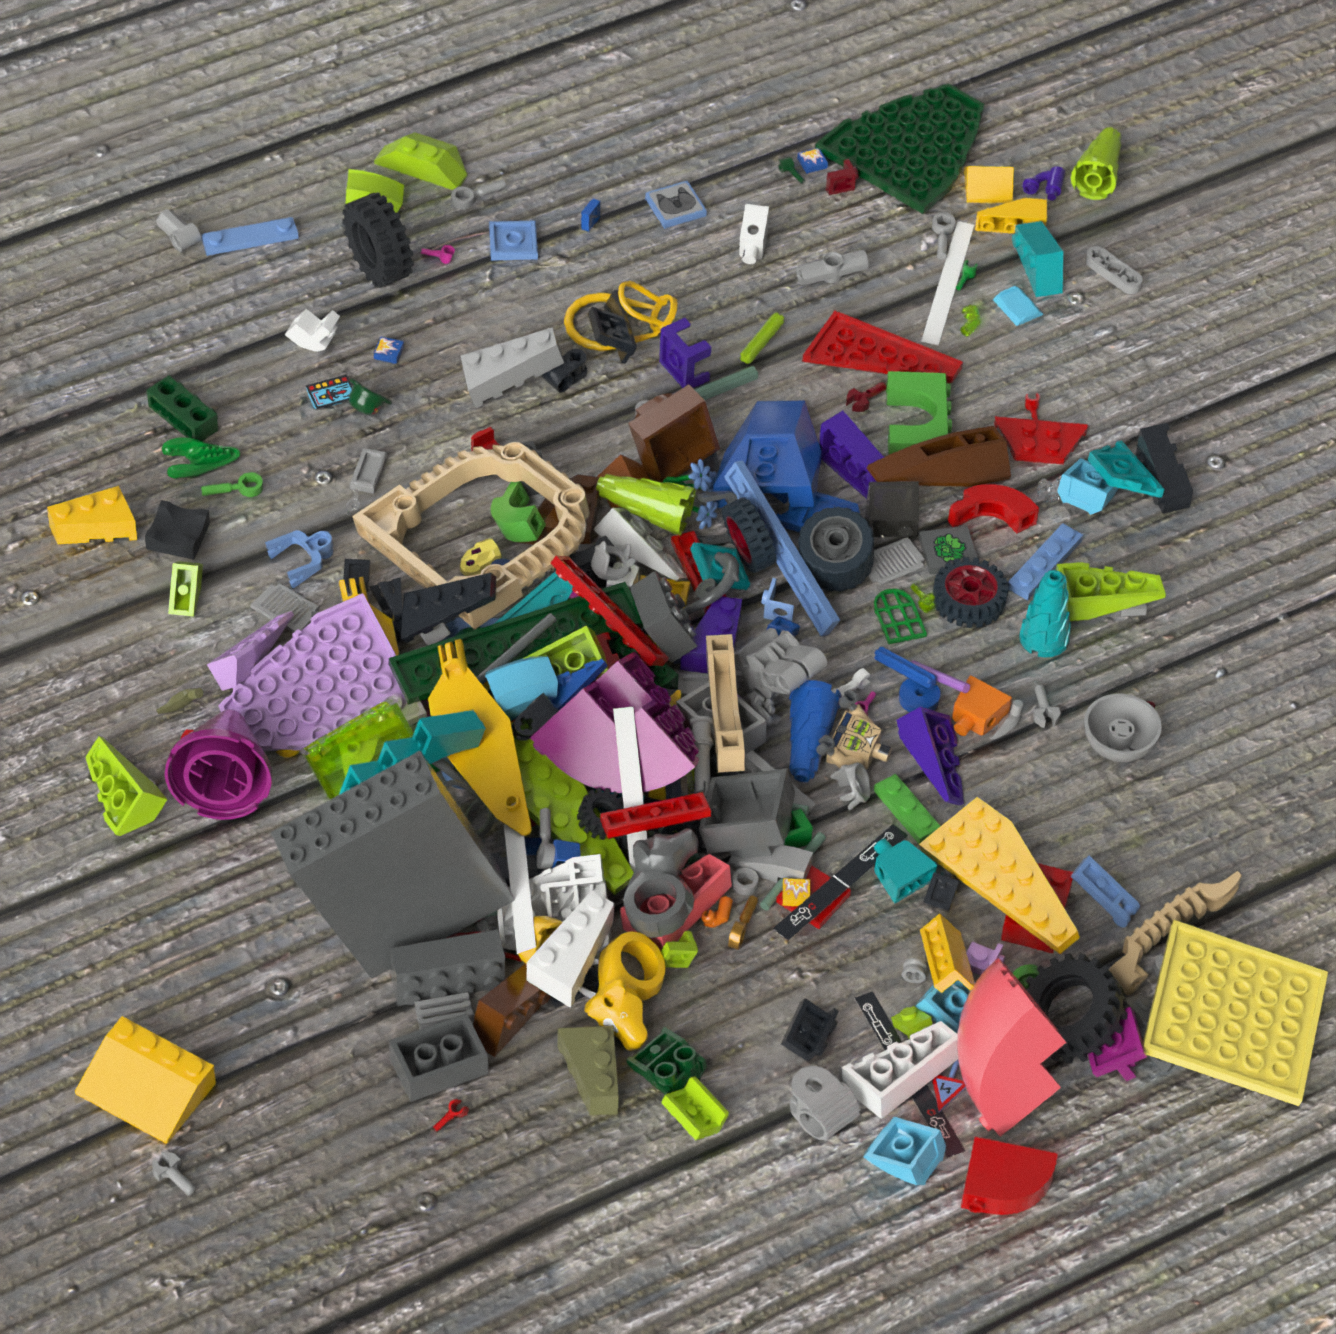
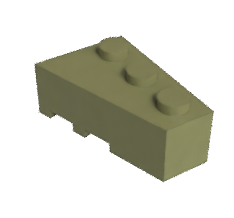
[557,1026,619,1115]

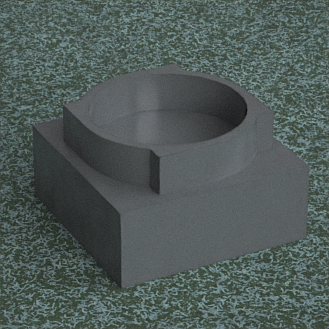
[699,768,795,858]

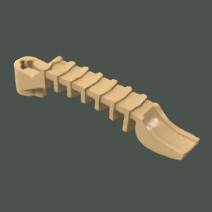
[1109,871,1242,995]

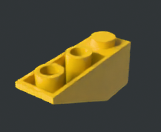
[975,198,1047,233]

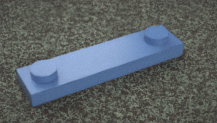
[201,217,298,256]

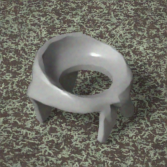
[591,541,636,580]
[830,763,870,810]

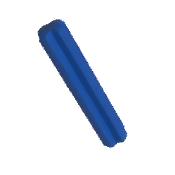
[874,647,937,689]

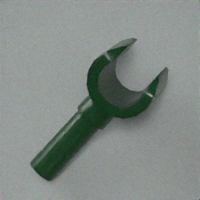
[778,157,805,184]

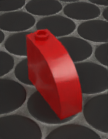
[961,1137,1058,1215]

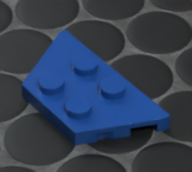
[776,492,860,533]

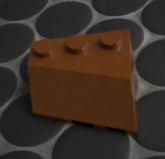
[516,474,601,545]

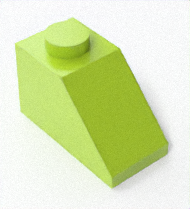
[168,561,203,616]

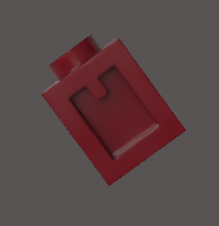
[826,159,858,195]

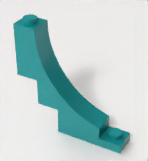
[339,710,486,795]

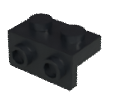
[781,998,839,1062]

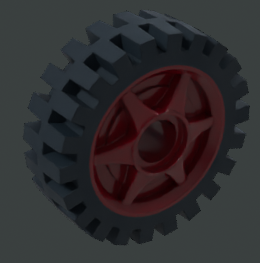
[721,497,776,573]
[933,557,1008,628]

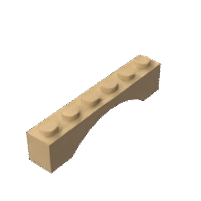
[706,634,745,772]

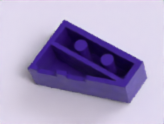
[680,597,742,674]

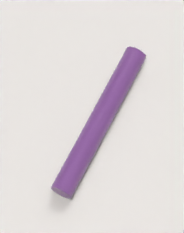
[911,660,970,693]

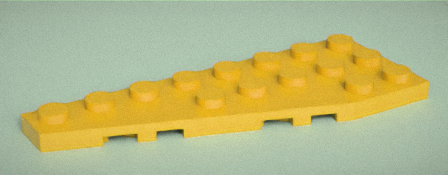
[919,797,1080,954]

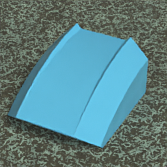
[1057,458,1119,515]
[485,656,558,721]
[915,980,970,1034]
[863,1117,946,1185]

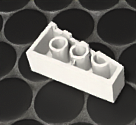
[527,890,614,1008]
[842,1021,958,1119]

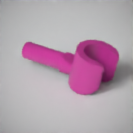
[421,245,455,264]
[855,691,876,716]

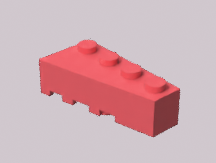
[620,854,732,951]

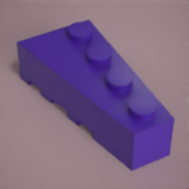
[819,410,907,514]

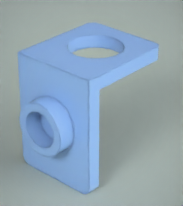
[761,578,794,622]

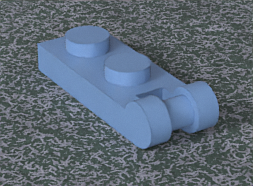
[1071,856,1140,927]

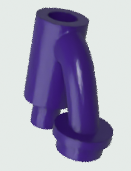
[1022,166,1066,201]

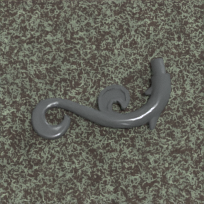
[684,552,739,624]

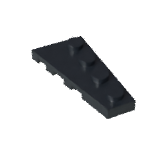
[401,573,496,643]

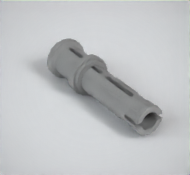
[690,716,714,796]

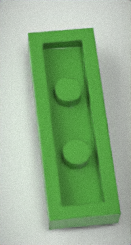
[874,774,941,844]

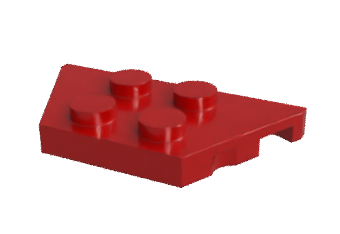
[994,416,1088,465]

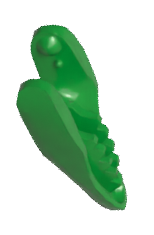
[161,438,240,479]

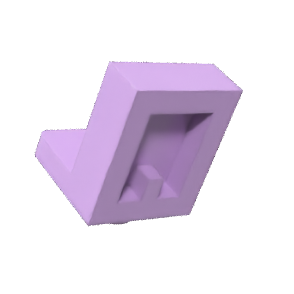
[967,942,1005,975]

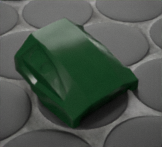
[626,1027,707,1095]

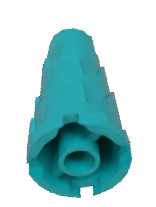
[1019,570,1071,658]

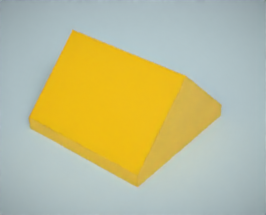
[964,166,1014,203]

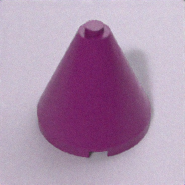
[165,709,272,820]

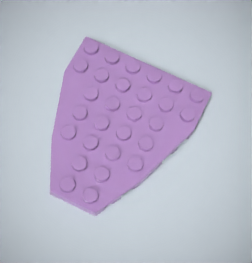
[218,593,427,751]

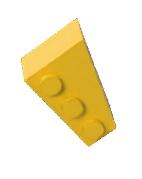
[47,486,137,544]

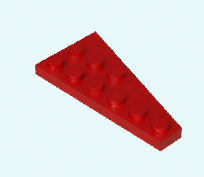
[802,310,963,383]

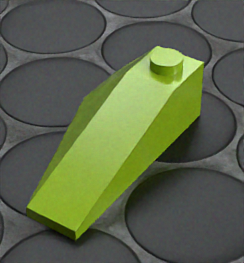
[1056,562,1166,621]
[523,625,608,679]
[85,736,167,836]

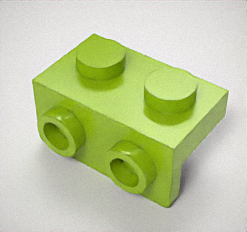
[661,1076,729,1141]

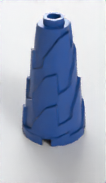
[789,680,842,782]

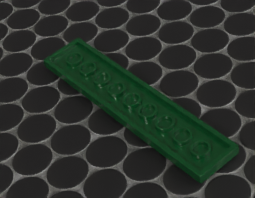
[388,582,644,705]

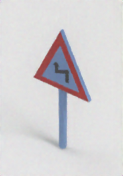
[932,1060,966,1112]

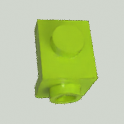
[891,1006,933,1040]

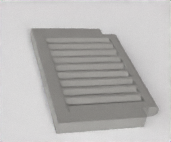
[868,537,924,585]
[250,583,320,633]

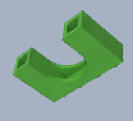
[886,371,952,455]

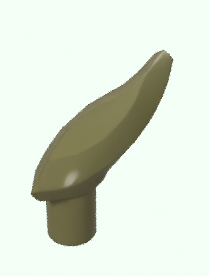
[156,688,204,714]

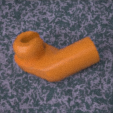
[701,896,733,928]

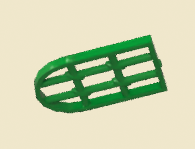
[874,589,927,645]

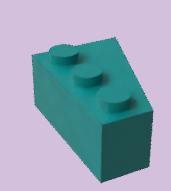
[1012,221,1063,297]

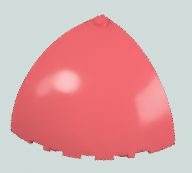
[957,958,1066,1137]

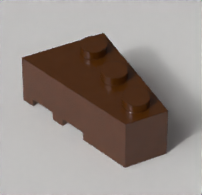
[473,963,551,1057]

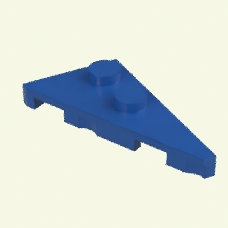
[551,658,608,710]

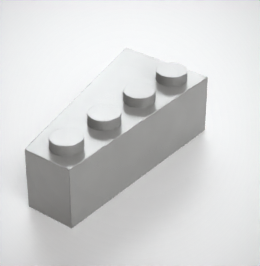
[461,327,564,409]

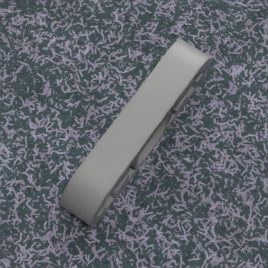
[1086,246,1143,294]

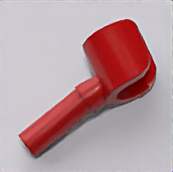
[1025,393,1040,420]
[433,1099,469,1131]

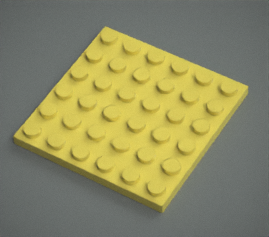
[1143,920,1328,1106]

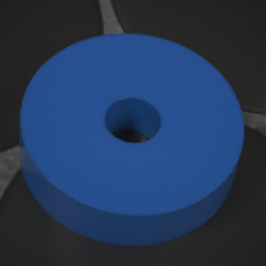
[899,679,940,712]

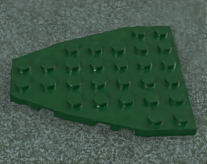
[815,83,984,214]

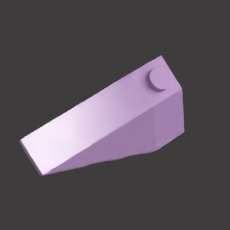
[207,611,294,691]

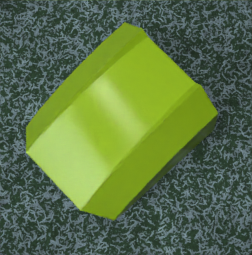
[346,169,404,213]

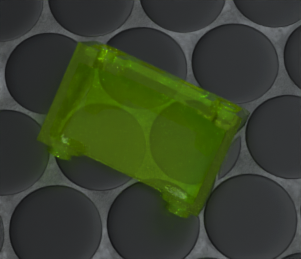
[300,699,414,800]

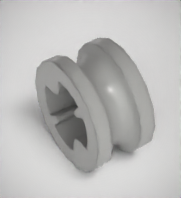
[902,958,927,983]

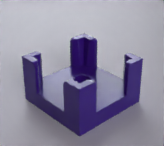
[659,318,712,388]

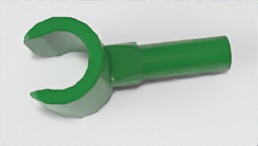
[956,260,977,290]

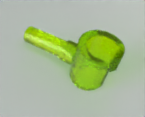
[910,584,935,613]

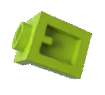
[661,931,698,968]

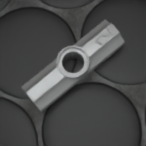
[796,250,869,285]

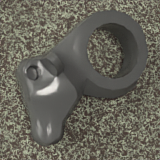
[624,828,699,938]

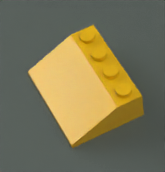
[75,1016,216,1144]

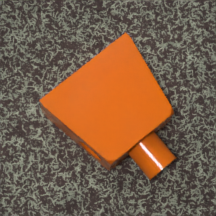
[952,675,1012,736]

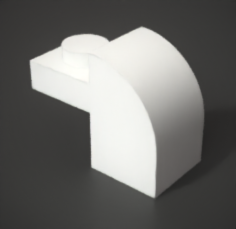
[285,309,340,351]

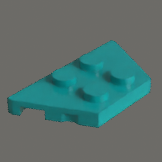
[1088,441,1165,498]

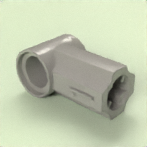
[157,209,201,252]

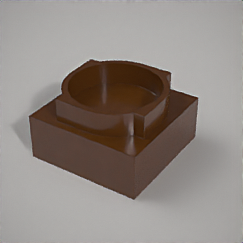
[628,385,720,482]

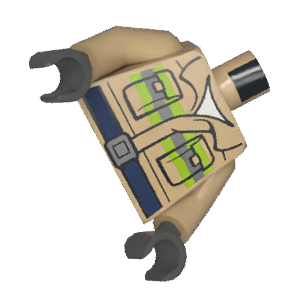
[817,689,892,770]

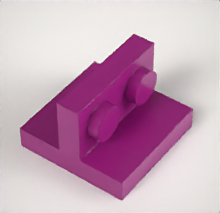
[1088,1007,1147,1081]

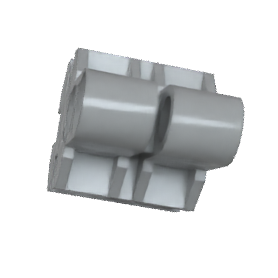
[734,628,827,701]

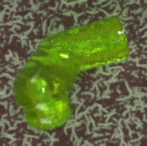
[960,304,981,337]

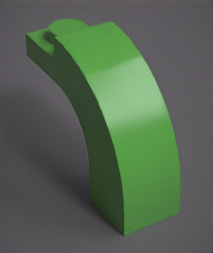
[490,481,546,542]

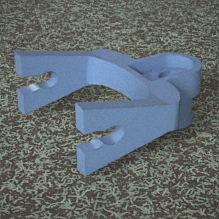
[265,530,333,589]

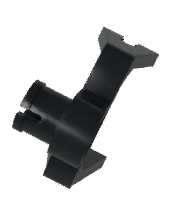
[370,577,403,642]

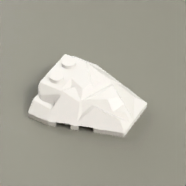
[497,854,612,965]

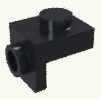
[343,559,370,594]

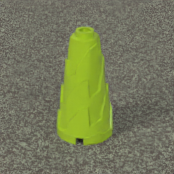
[1071,127,1121,200]
[596,474,696,536]

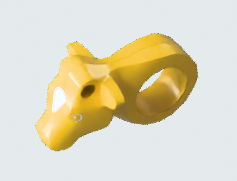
[584,931,665,1051]

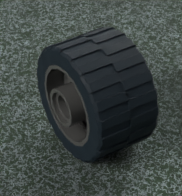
[798,507,874,592]

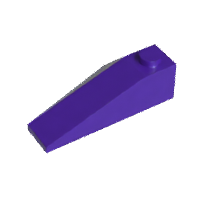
[896,707,964,806]

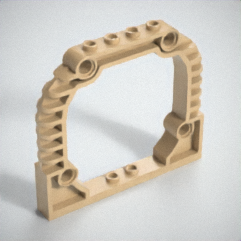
[352,442,590,629]

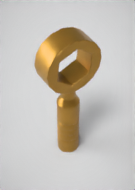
[728,896,758,950]

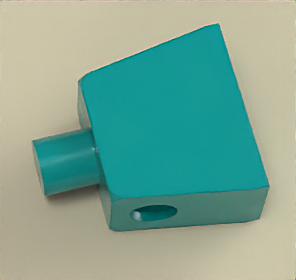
[874,839,937,903]

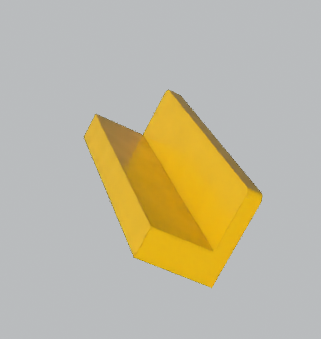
[920,913,975,993]

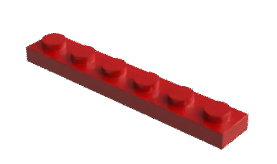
[550,555,669,666]

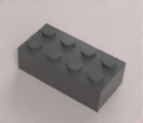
[390,929,505,1006]

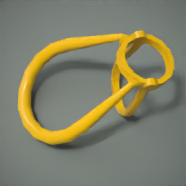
[564,281,678,351]

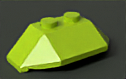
[374,132,467,190]

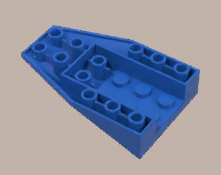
[713,401,822,508]

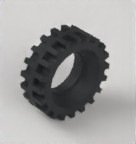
[342,192,414,288]
[1026,953,1128,1063]

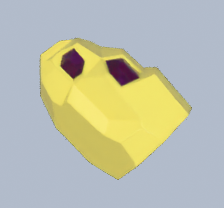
[460,538,501,576]

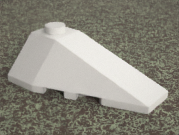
[594,508,688,581]

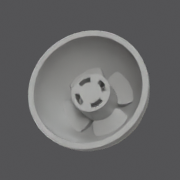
[1084,694,1162,762]

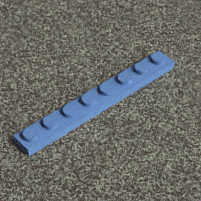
[724,460,840,637]

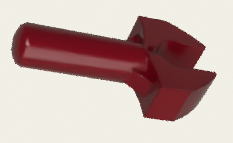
[846,382,887,412]

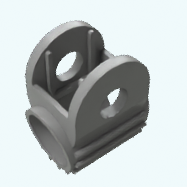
[790,1066,860,1141]

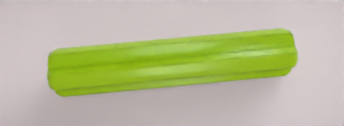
[740,312,784,364]

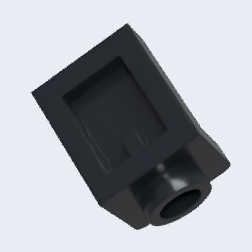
[923,871,960,913]

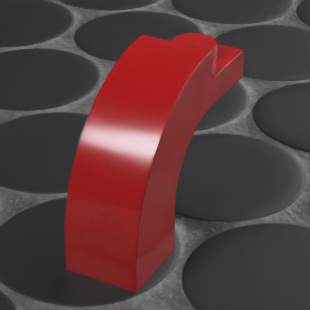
[948,484,1039,534]

